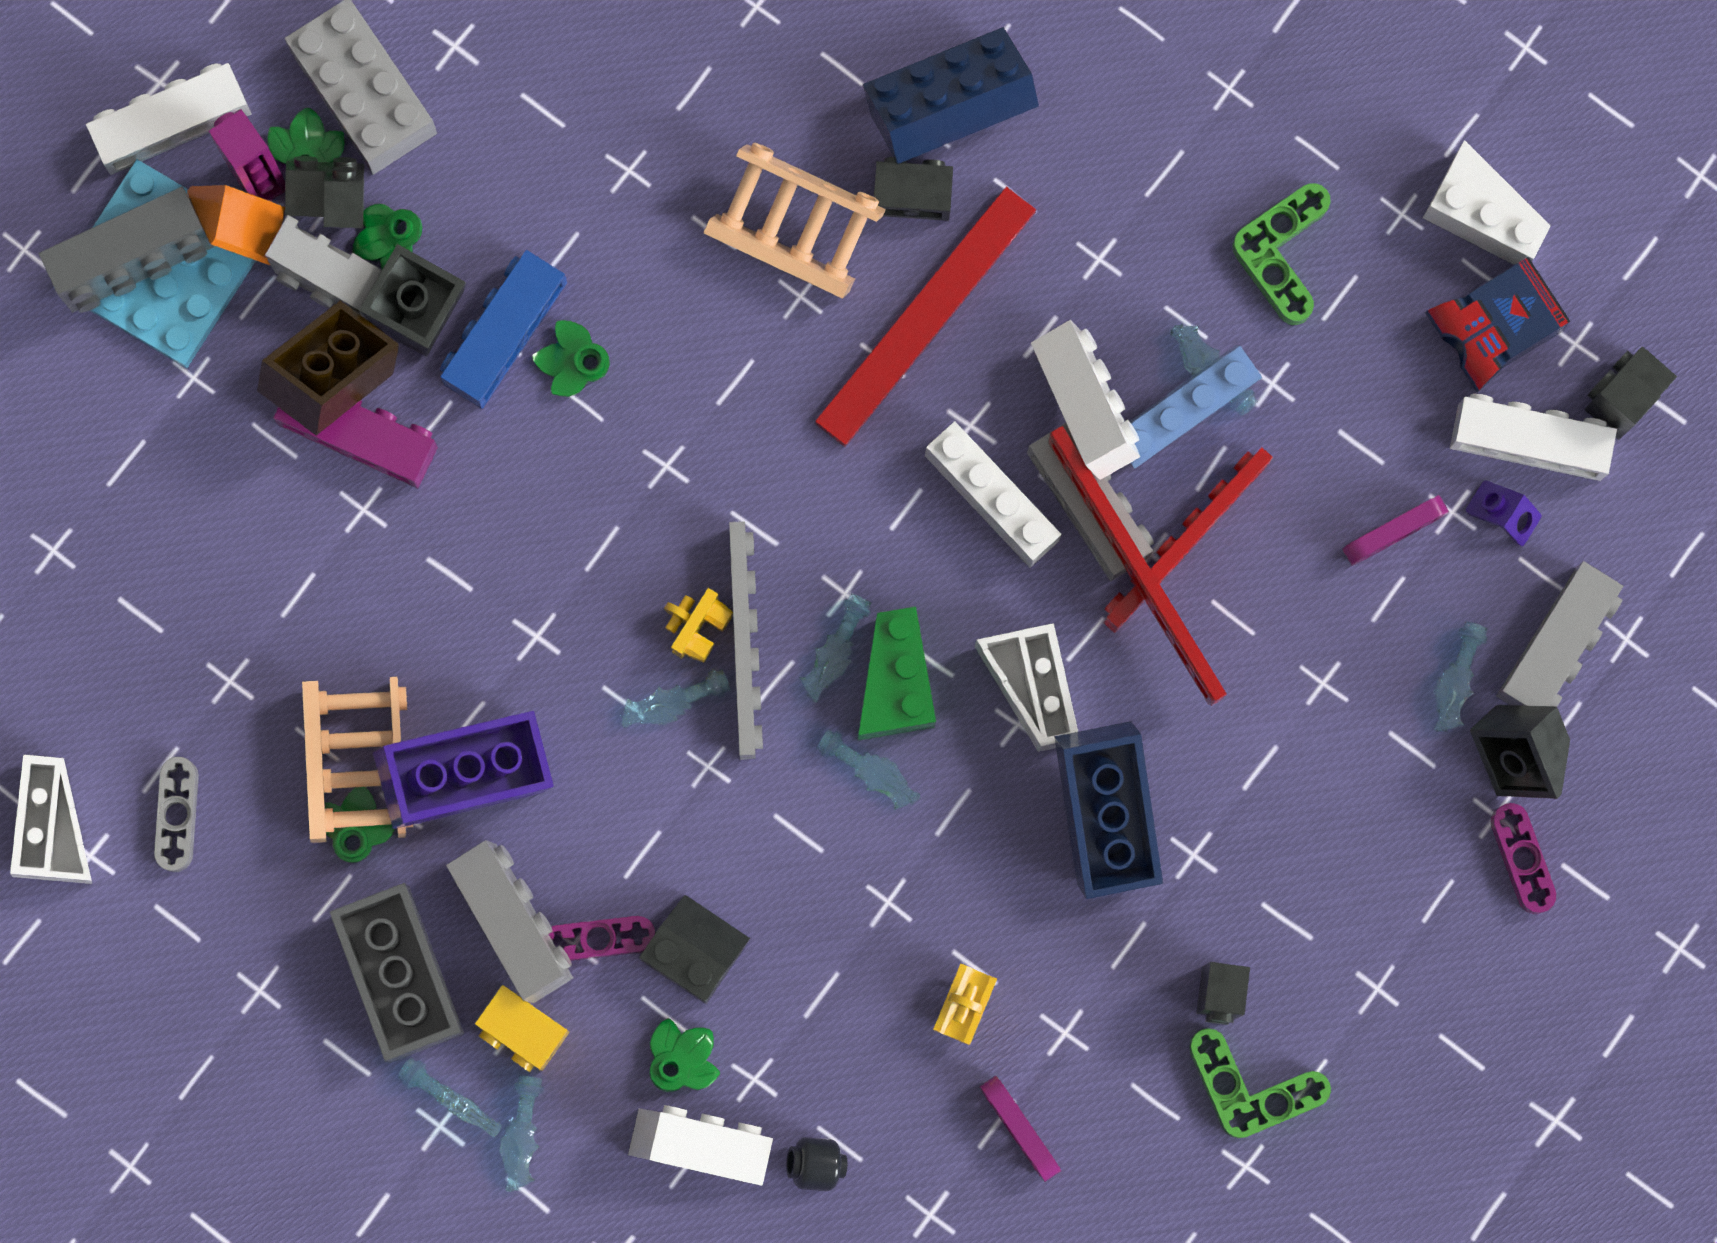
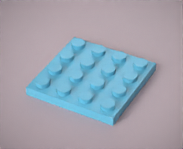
[90,159,256,368]

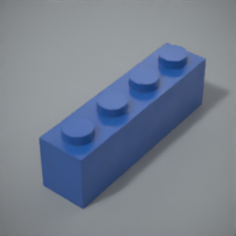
[440,250,567,409]

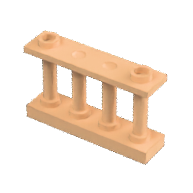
[704,143,886,299]
[302,677,413,843]

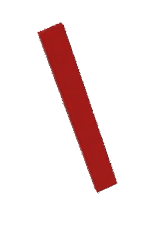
[815,186,1036,447]
[1048,426,1227,706]

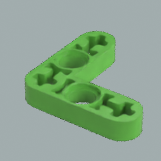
[1232,183,1330,325]
[1189,1028,1331,1138]

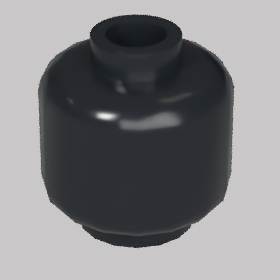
[786,1137,848,1191]

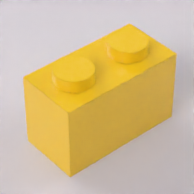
[475,985,570,1072]

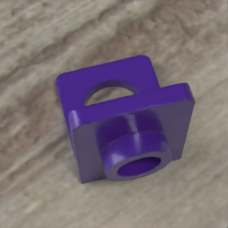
[1466,480,1542,546]

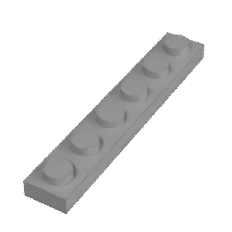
[729,521,763,760]

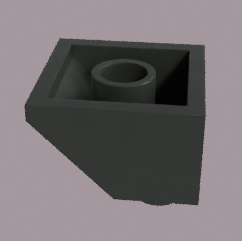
[359,244,466,357]
[1470,705,1570,799]
[639,895,750,1004]

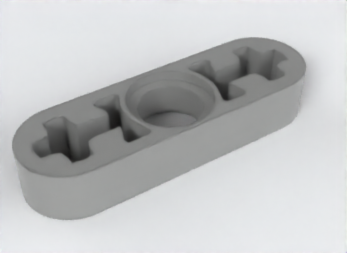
[154,757,199,872]

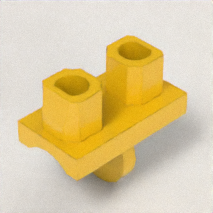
[664,588,733,663]
[933,963,997,1045]

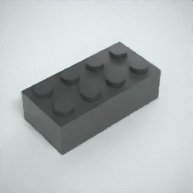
[38,187,214,313]
[330,883,464,1063]

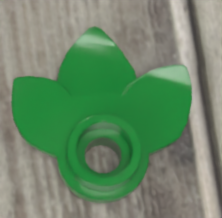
[268,108,345,165]
[352,204,422,269]
[532,320,610,397]
[325,787,395,863]
[649,1018,720,1092]

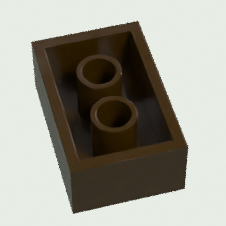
[257,300,399,435]

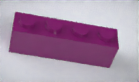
[208,109,286,201]
[273,400,438,489]

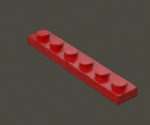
[1104,447,1273,633]

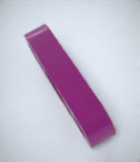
[1342,495,1449,566]
[1490,803,1556,914]
[548,916,656,961]
[979,1075,1061,1182]

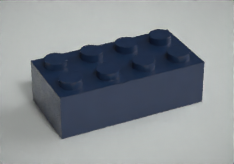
[863,27,1039,164]
[1054,721,1163,899]

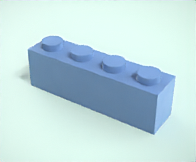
[1130,345,1263,468]

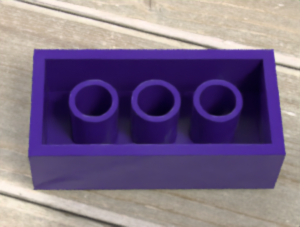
[373,711,554,829]

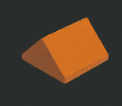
[187,185,285,265]

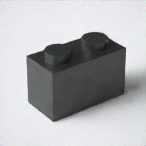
[874,157,953,221]
[1196,962,1250,1025]

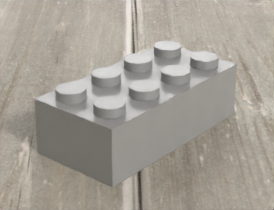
[284,0,437,175]

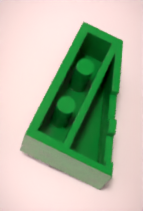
[858,607,936,741]

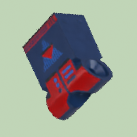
[1425,257,1571,393]

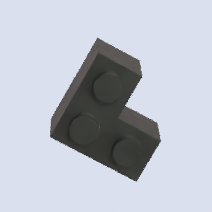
[285,156,365,228]
[1584,346,1677,440]

